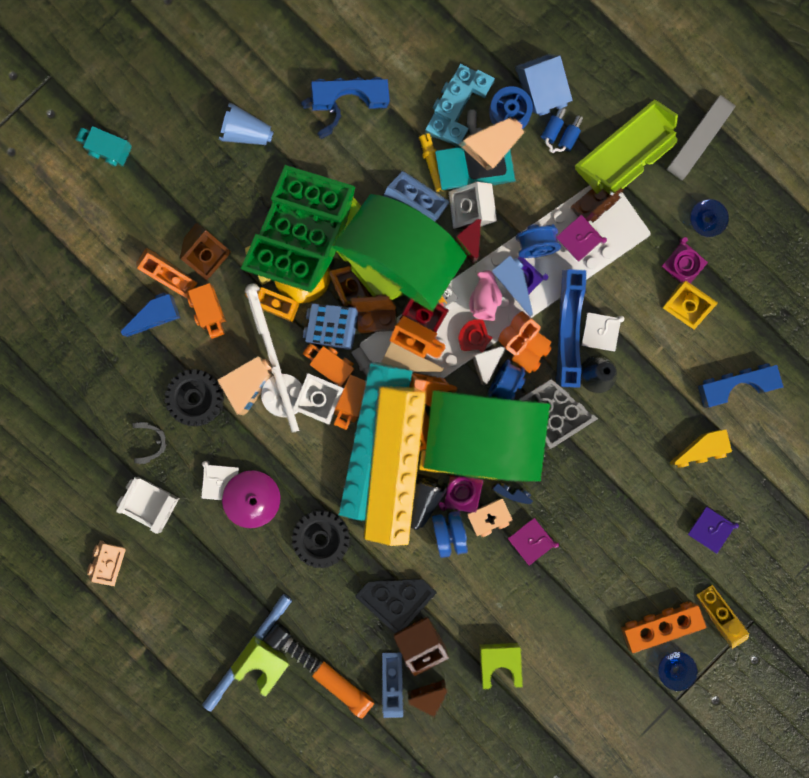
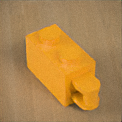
[245,287,300,322]

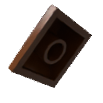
[179,223,231,280]

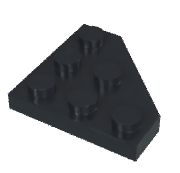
[355,579,437,633]

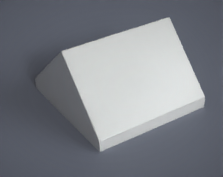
[472,347,505,385]

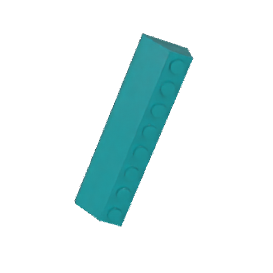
[339,362,413,520]

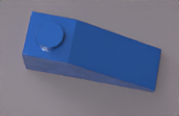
[121,293,180,337]

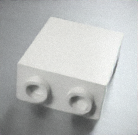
[116,477,179,534]

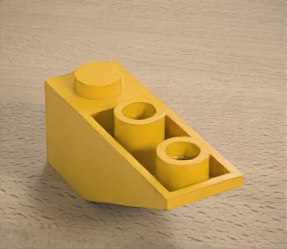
[670,429,732,468]
[696,585,749,649]

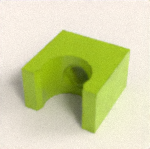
[231,636,289,696]
[480,643,523,689]

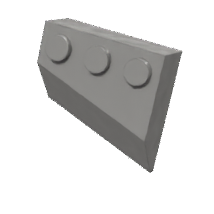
[518,379,598,450]

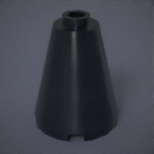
[581,355,617,393]
[410,474,448,530]

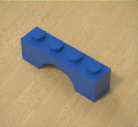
[310,77,390,111]
[698,363,783,408]

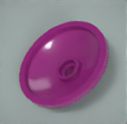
[222,470,280,528]

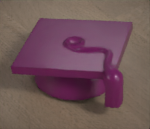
[556,215,607,262]
[661,237,708,284]
[439,475,483,513]
[508,518,559,565]

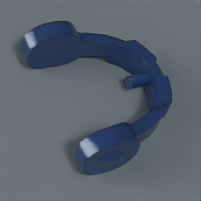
[301,97,341,139]

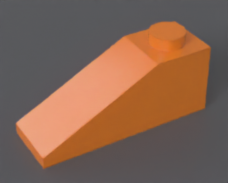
[136,247,197,298]

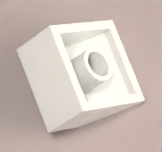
[449,182,497,229]
[293,374,344,425]

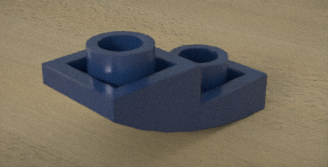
[491,482,533,504]

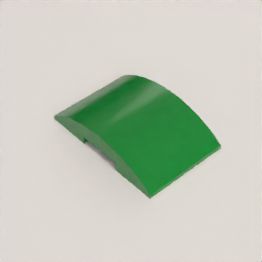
[241,165,355,293]
[332,194,467,311]
[424,390,550,481]

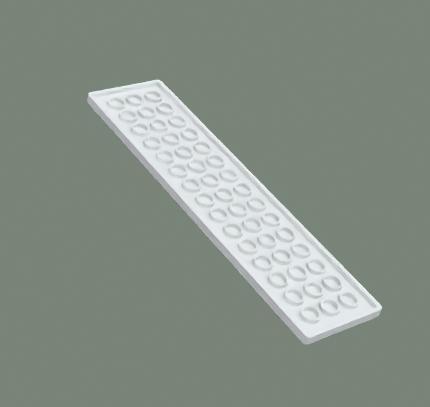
[360,185,650,378]

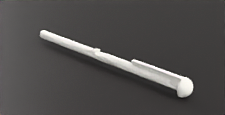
[245,284,299,432]

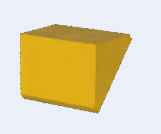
[663,280,718,329]

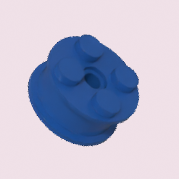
[489,86,533,129]
[516,224,561,258]
[488,359,525,400]

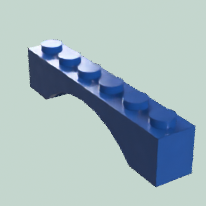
[556,269,587,387]

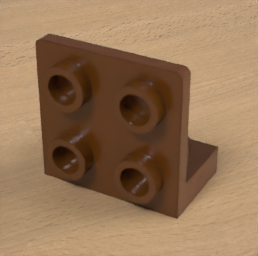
[570,188,624,223]
[351,294,397,333]

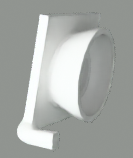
[581,313,624,352]
[202,461,239,500]

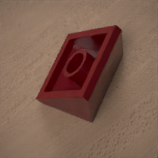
[456,219,481,264]
[400,299,449,332]

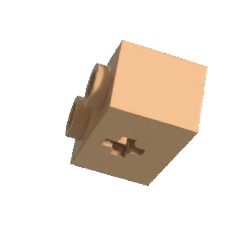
[466,498,512,537]

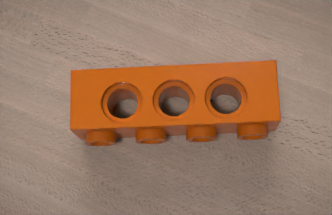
[621,601,706,653]

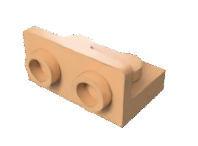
[87,541,126,586]

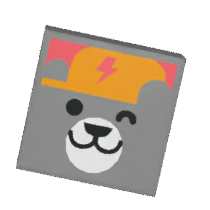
[438,285,458,307]

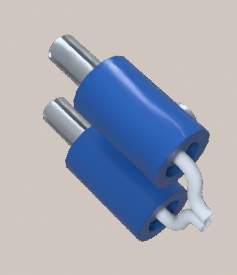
[541,108,583,153]

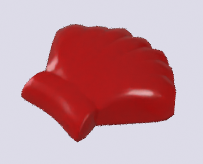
[458,319,493,353]

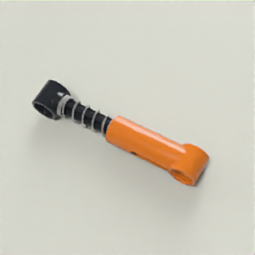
[265,623,375,719]

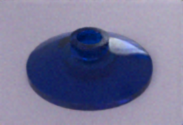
[690,199,729,237]
[658,651,698,691]

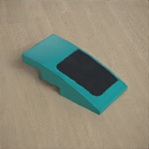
[435,148,515,190]

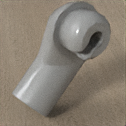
[467,110,482,136]

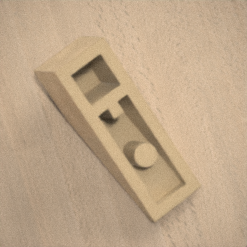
[381,342,445,372]

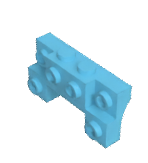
[425,64,495,148]

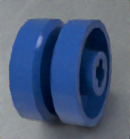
[432,511,467,558]

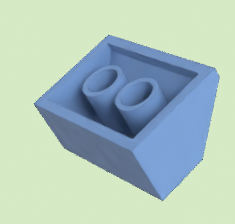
[383,171,450,223]

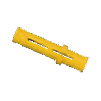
[419,133,443,192]

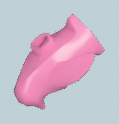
[469,270,502,321]

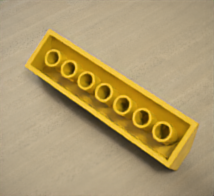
[364,387,426,546]

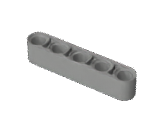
[666,95,736,181]

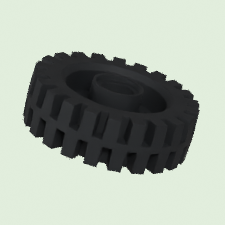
[165,369,224,426]
[292,510,350,568]

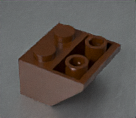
[394,617,449,676]

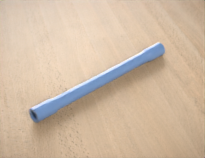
[202,594,292,711]

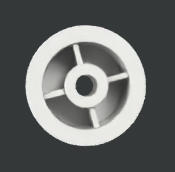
[261,374,302,417]

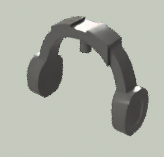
[132,422,167,464]

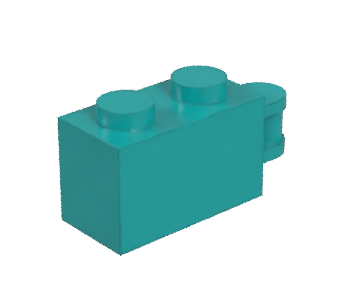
[75,126,132,167]

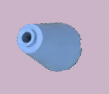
[219,103,274,145]

